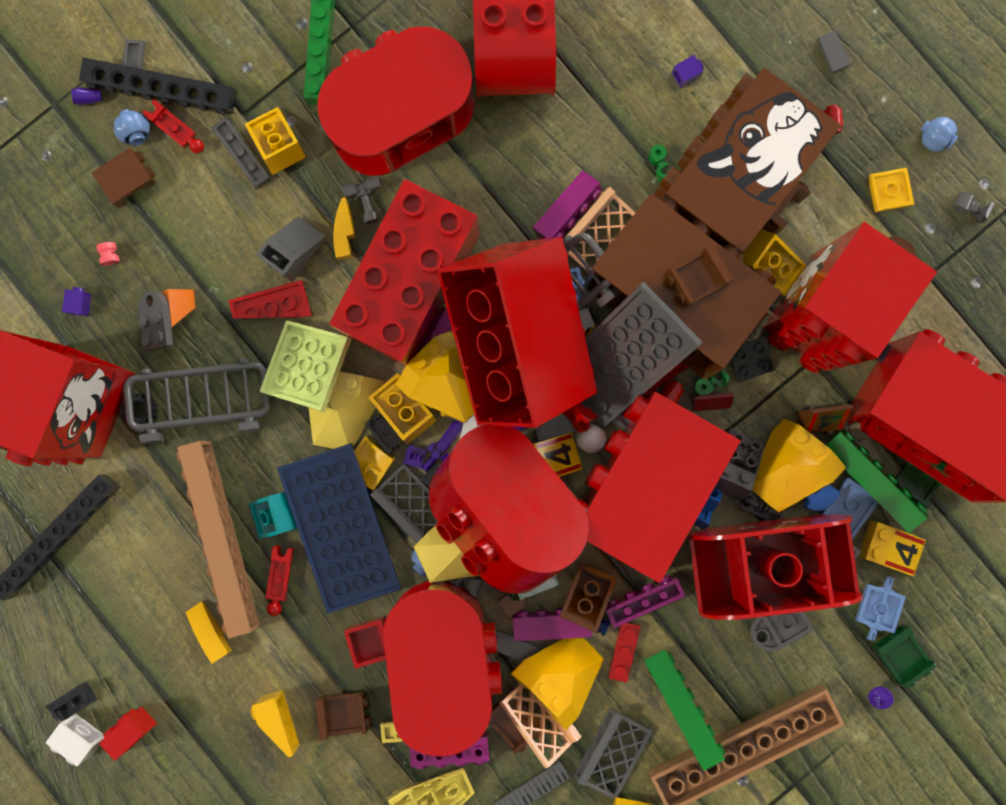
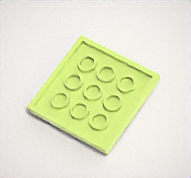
[259,320,352,412]

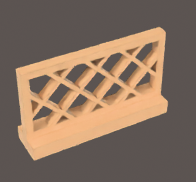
[563,187,635,273]
[500,684,581,768]

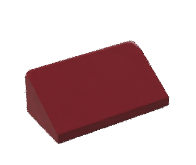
[692,393,734,411]

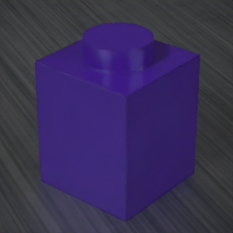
[671,55,703,88]
[62,287,91,317]

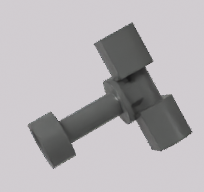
[341,175,382,224]

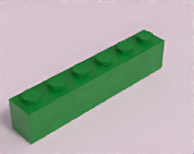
[304,0,335,106]
[825,429,928,533]
[644,650,726,771]

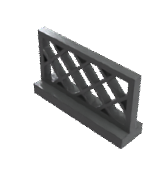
[370,463,438,544]
[574,707,653,799]

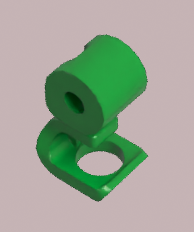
[649,144,679,182]
[693,369,730,396]

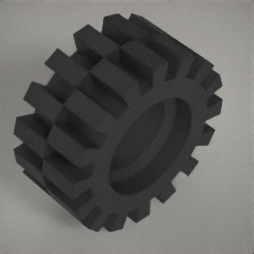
[120,393,159,424]

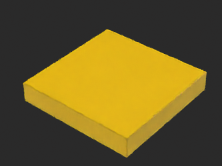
[868,168,914,213]

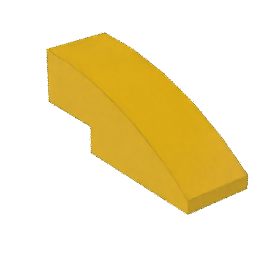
[333,197,357,261]
[186,601,232,664]

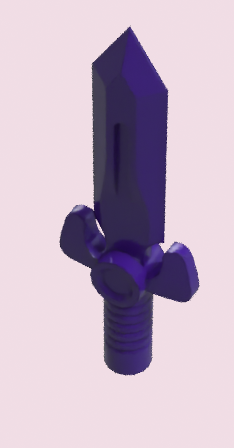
[422,420,463,472]

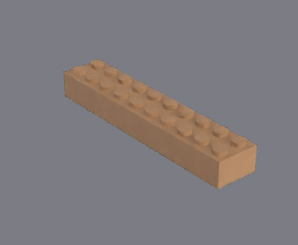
[176,441,260,639]
[647,684,845,805]

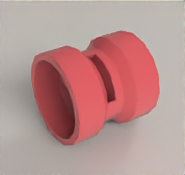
[96,242,120,266]

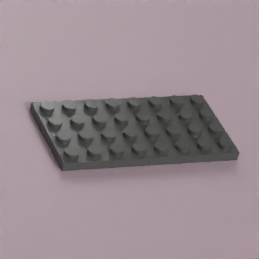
[580,282,702,428]

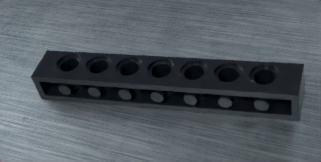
[79,58,237,115]
[0,474,121,601]

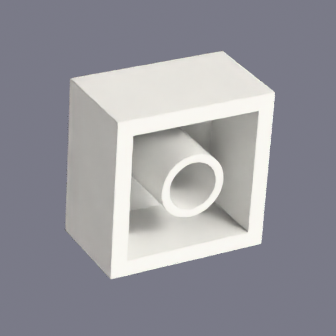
[46,714,104,767]

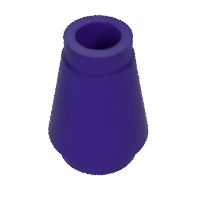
[71,87,102,106]

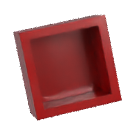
[344,616,386,669]
[99,707,157,761]

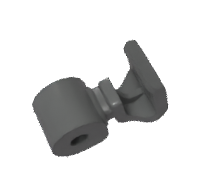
[952,192,995,223]
[449,577,485,597]

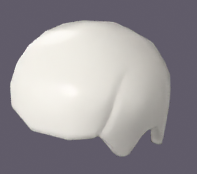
[575,424,607,454]

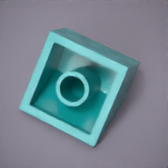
[249,492,297,540]

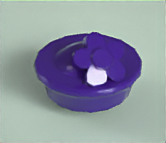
[868,686,894,709]

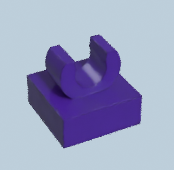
[403,445,427,469]

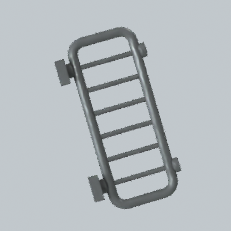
[563,233,622,310]
[123,358,271,444]

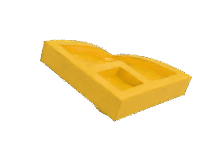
[355,436,395,491]

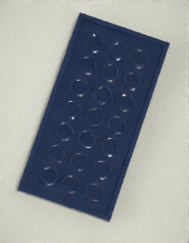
[277,443,401,614]

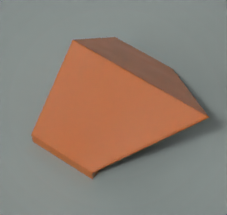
[161,289,196,327]

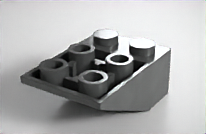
[256,217,327,282]
[715,428,766,500]

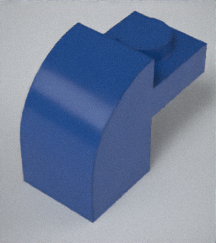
[801,485,840,511]
[694,487,722,529]

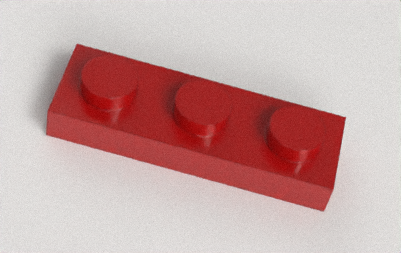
[608,622,641,683]

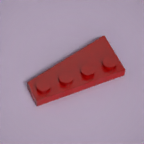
[228,280,313,320]

